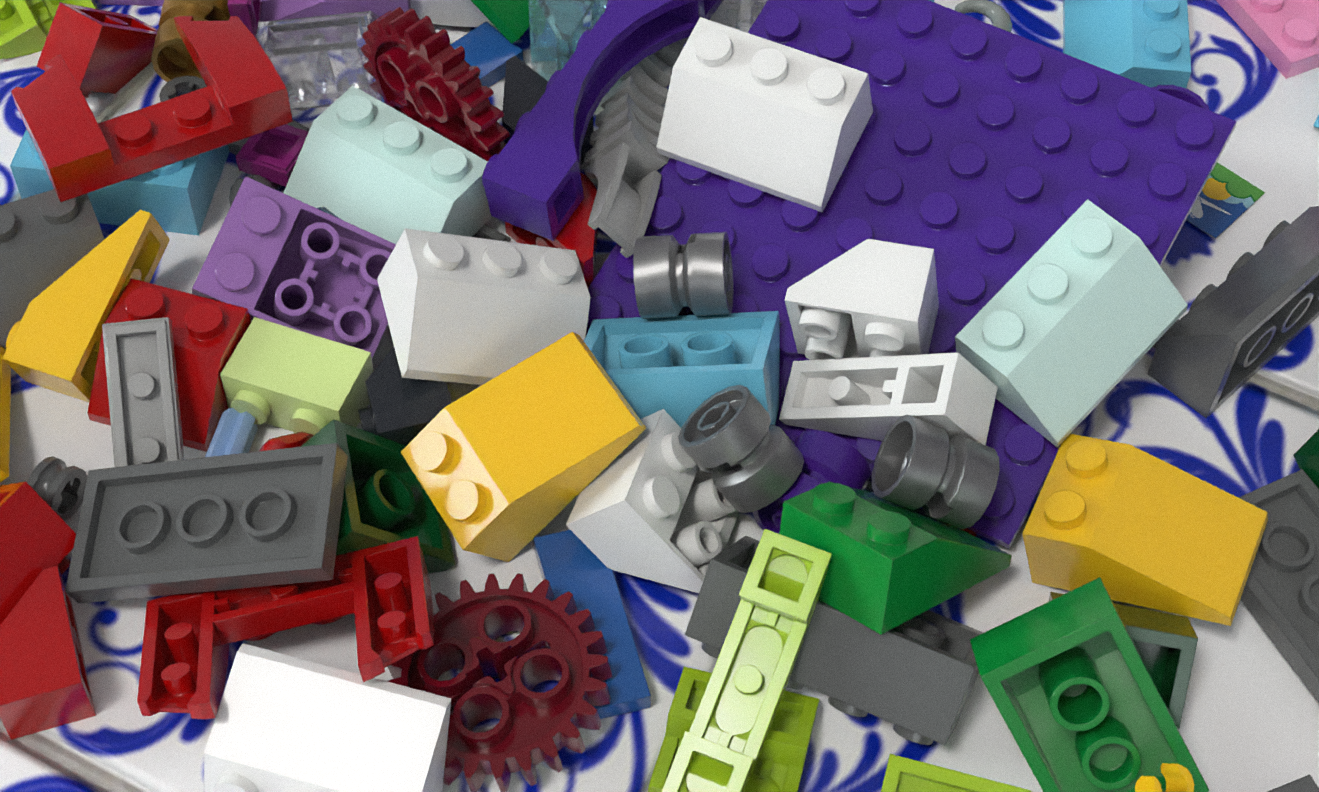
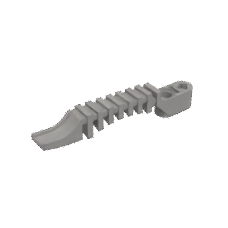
[584,37,689,258]

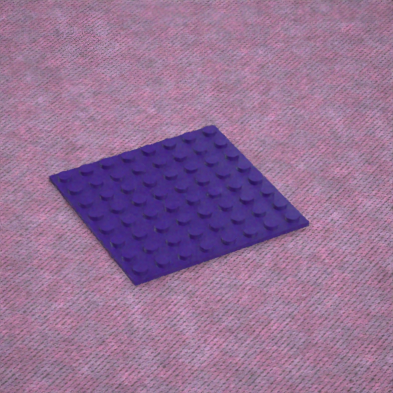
[586,0,1237,549]

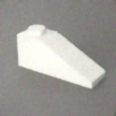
[779,352,998,445]

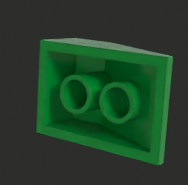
[779,481,1012,635]
[970,577,1210,792]

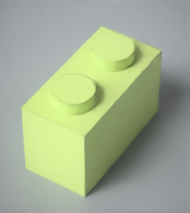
[220,317,374,436]

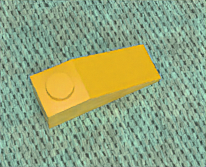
[2,210,170,402]

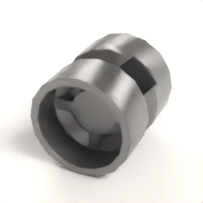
[633,232,733,319]
[678,385,804,513]
[872,414,999,529]

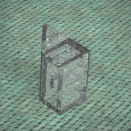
[256,11,382,111]

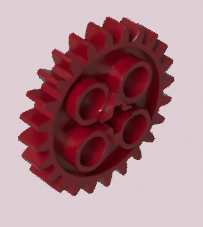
[361,7,510,161]
[387,573,612,792]

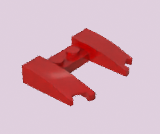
[11,16,293,203]
[137,536,435,719]

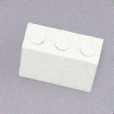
[656,17,873,212]
[377,228,591,385]
[203,643,451,792]

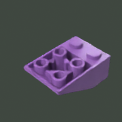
[192,176,396,358]

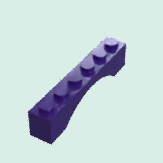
[482,0,723,241]

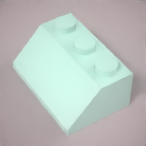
[283,86,493,244]
[955,199,1188,447]

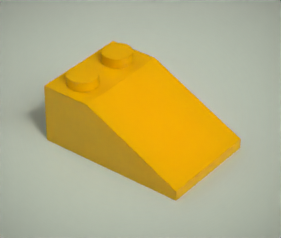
[401,332,646,562]
[1022,434,1268,626]

